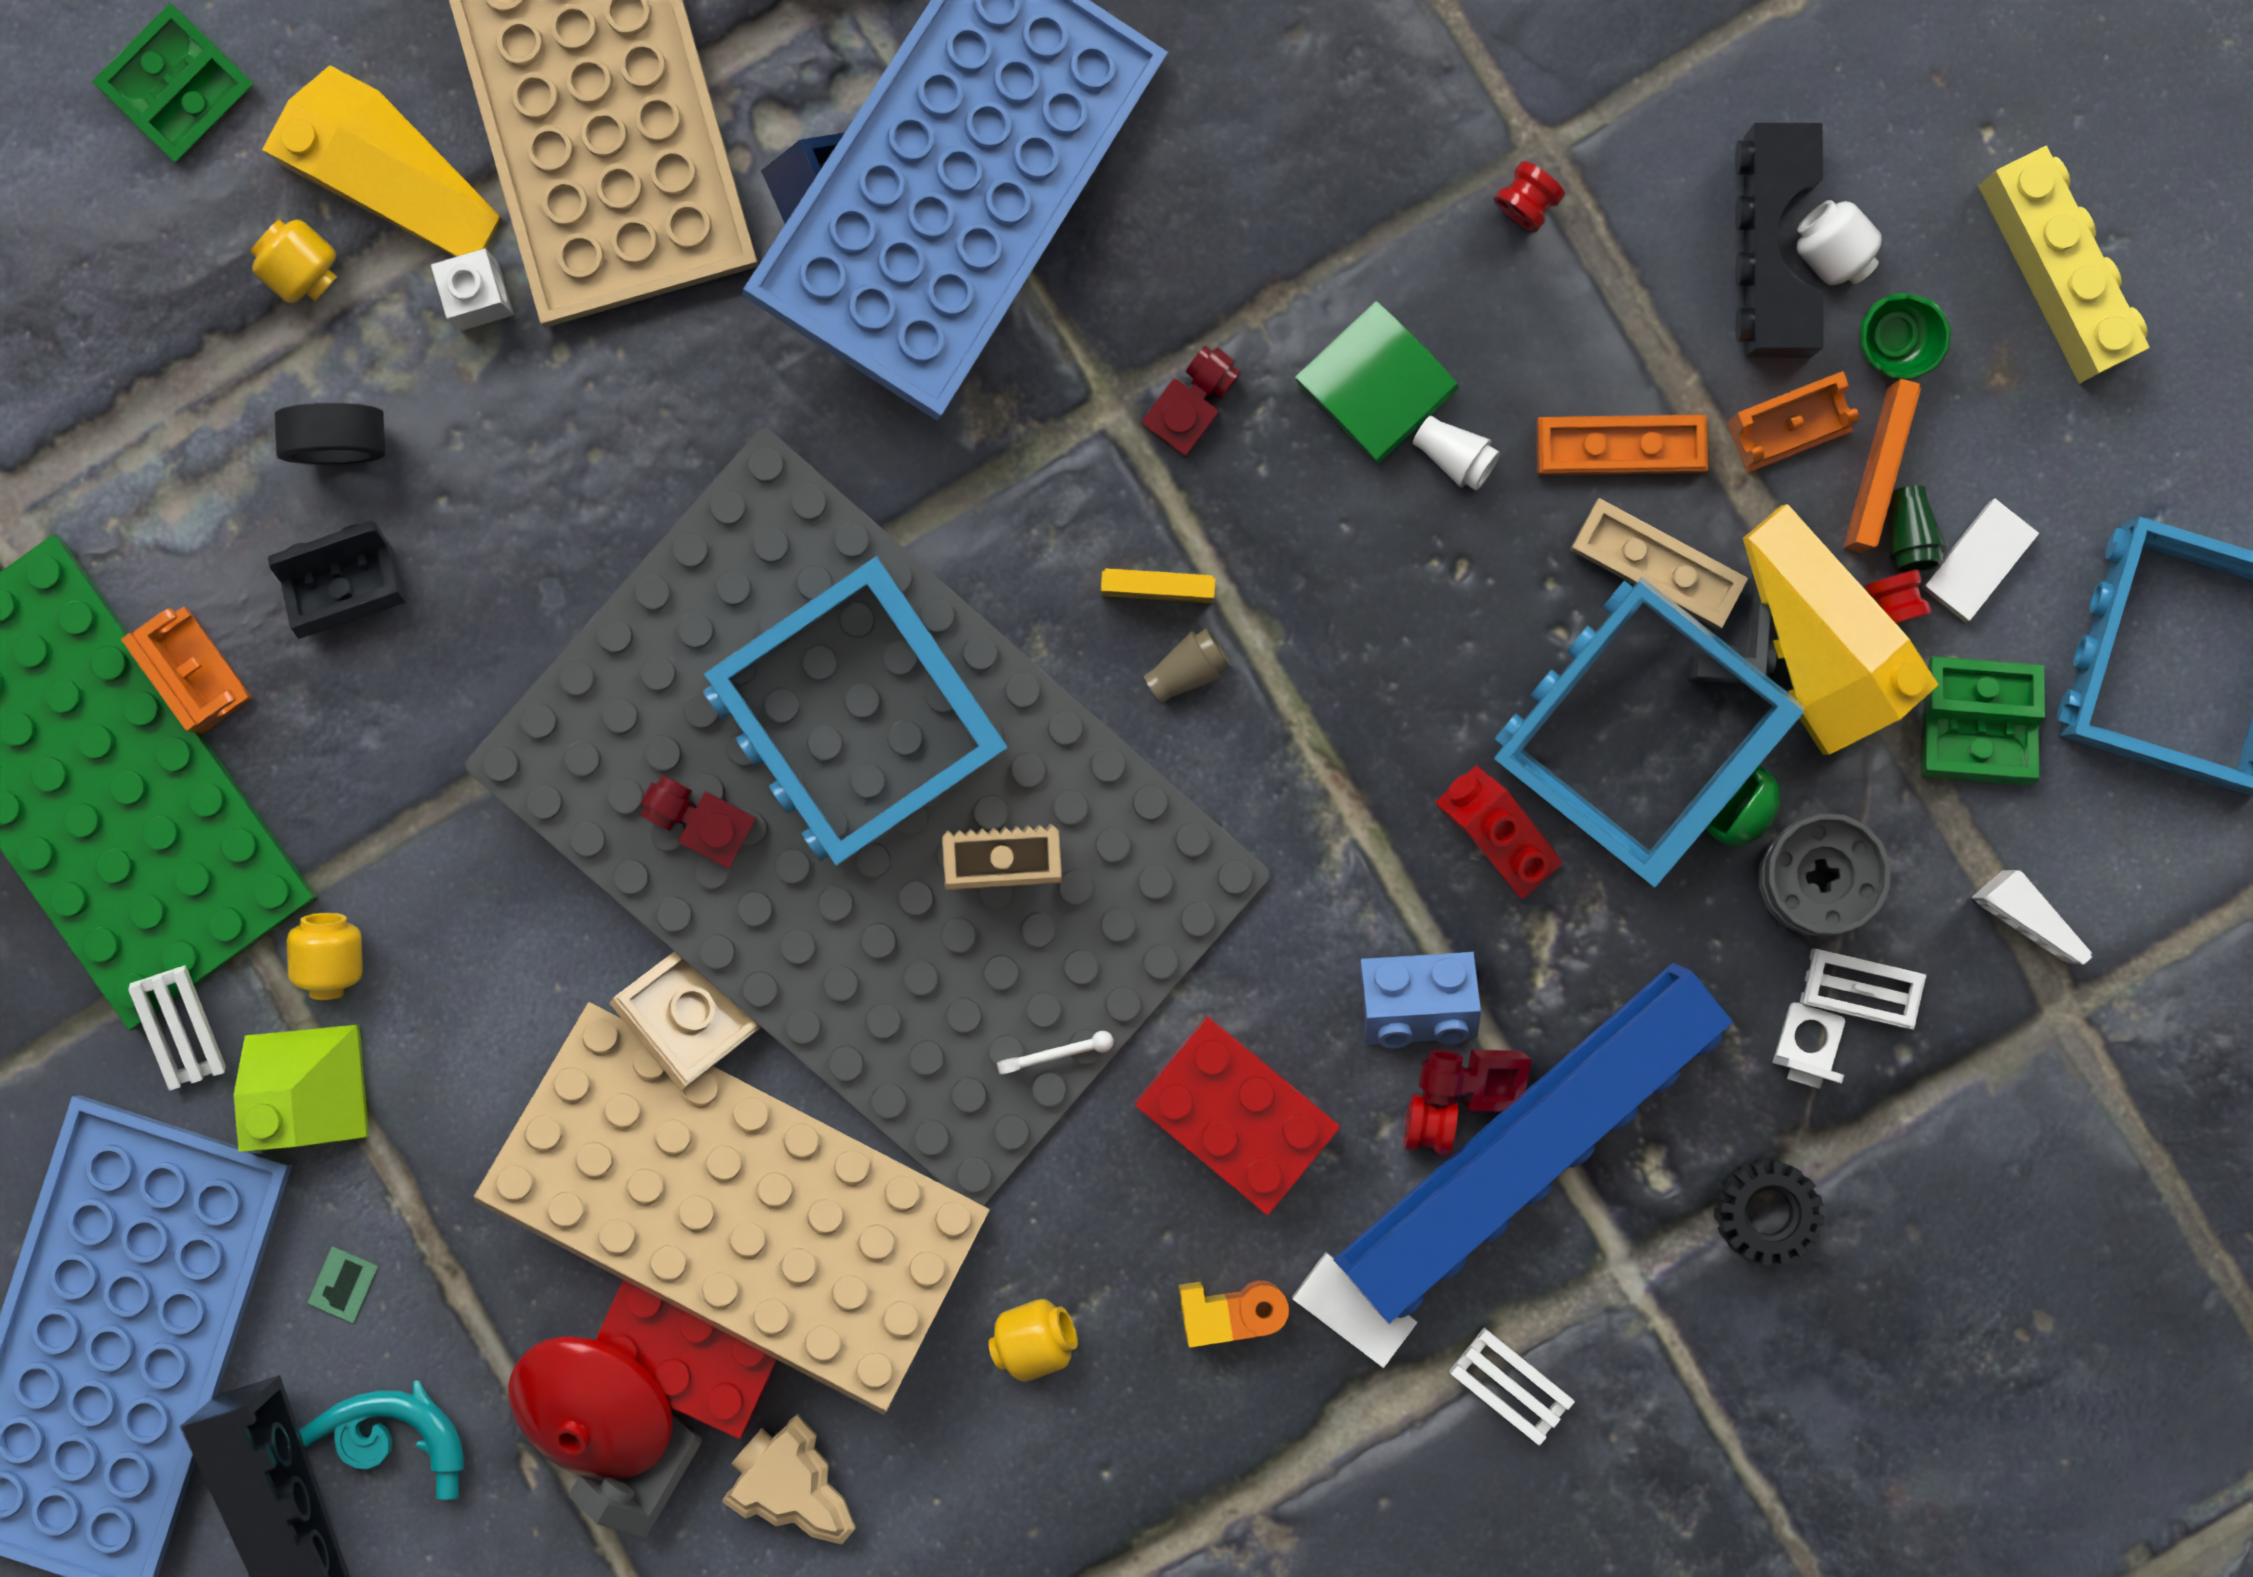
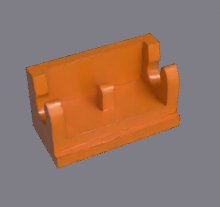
[1726,371,1859,474]
[121,607,253,734]

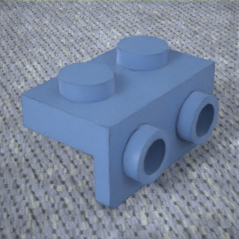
[1360,952,1481,1048]

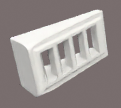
[1972,870,2092,965]

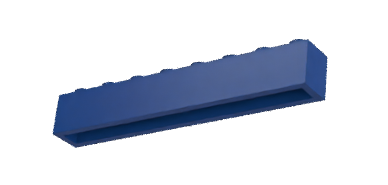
[1333,963,1733,1324]

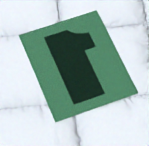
[307,1246,378,1323]

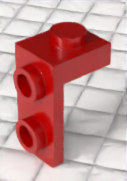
[1435,765,1562,898]

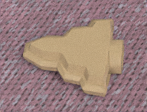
[722,1414,856,1545]

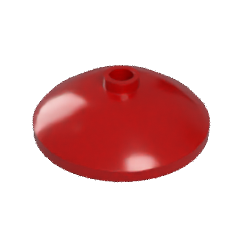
[508,1336,673,1479]

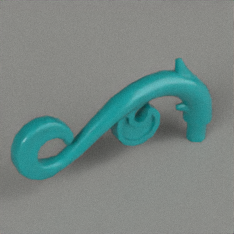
[299,1380,465,1500]

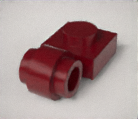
[1141,345,1241,458]
[640,774,756,869]
[1418,1049,1532,1111]

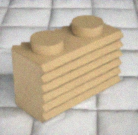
[942,824,1062,890]

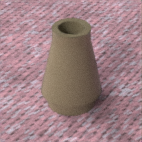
[1144,628,1231,703]

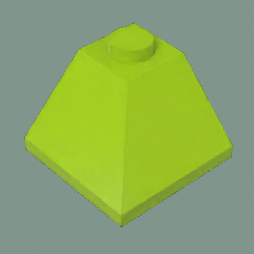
[234,1024,369,1152]

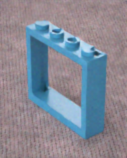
[2057,516,2253,796]
[703,556,1008,865]
[1494,576,1804,887]

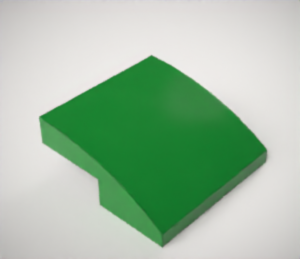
[92,2,254,163]
[1295,301,1459,464]
[1921,656,2045,786]

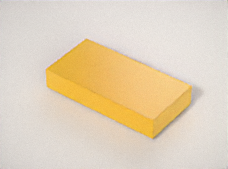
[1101,568,1216,603]

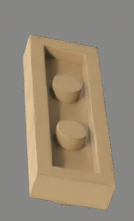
[1570,498,1748,629]

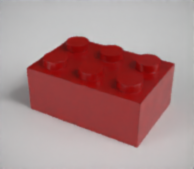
[1135,1014,1341,1216]
[595,1280,779,1439]

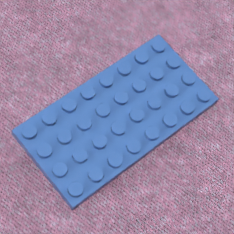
[741,0,1168,421]
[0,1095,293,1577]

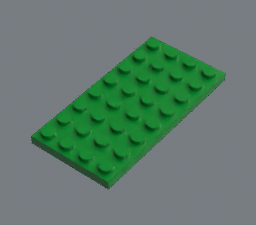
[0,534,318,1030]

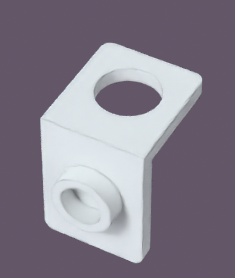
[1772,1002,1845,1089]

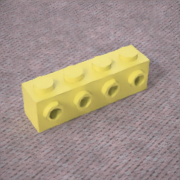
[1978,145,2150,384]

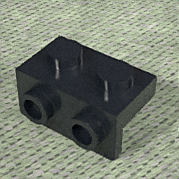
[268,521,406,639]

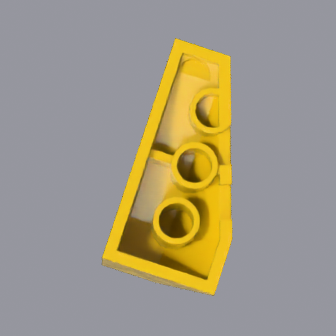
[262,65,502,257]
[1742,504,1939,755]

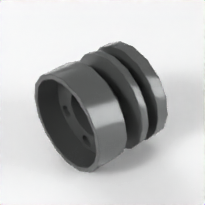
[1758,814,1891,937]

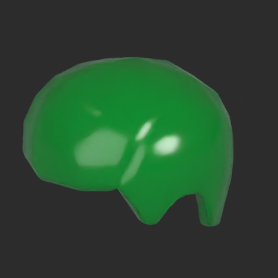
[1858,292,1951,380]
[1706,765,1781,847]

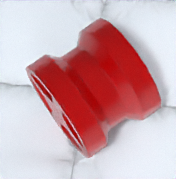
[1493,161,1566,232]
[1864,569,1932,624]
[1403,1094,1458,1157]

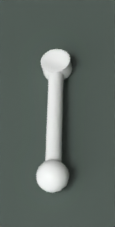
[997,1031,1114,1074]

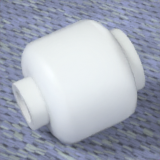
[1797,200,1882,285]

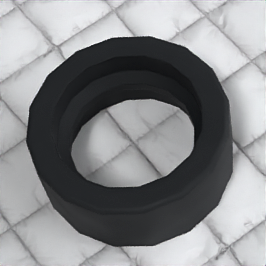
[275,403,385,465]

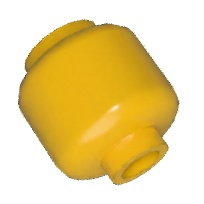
[250,219,337,303]
[287,913,363,1000]
[989,1299,1078,1382]

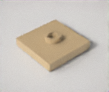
[609,951,762,1091]

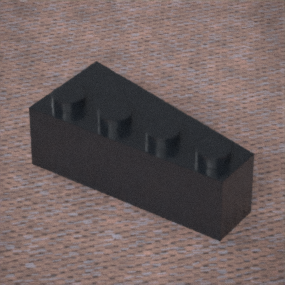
[180,1375,350,1577]

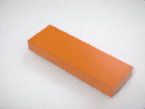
[1843,379,1921,553]
[1536,415,1708,476]

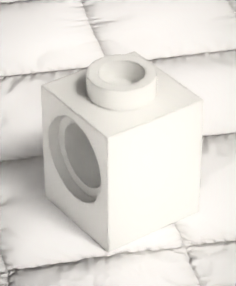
[431,248,514,331]

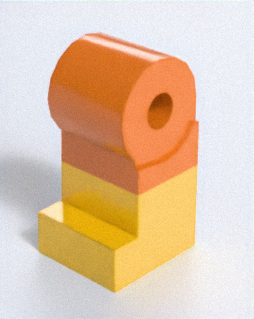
[1178,1280,1289,1348]

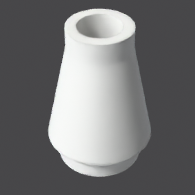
[1413,416,1500,490]

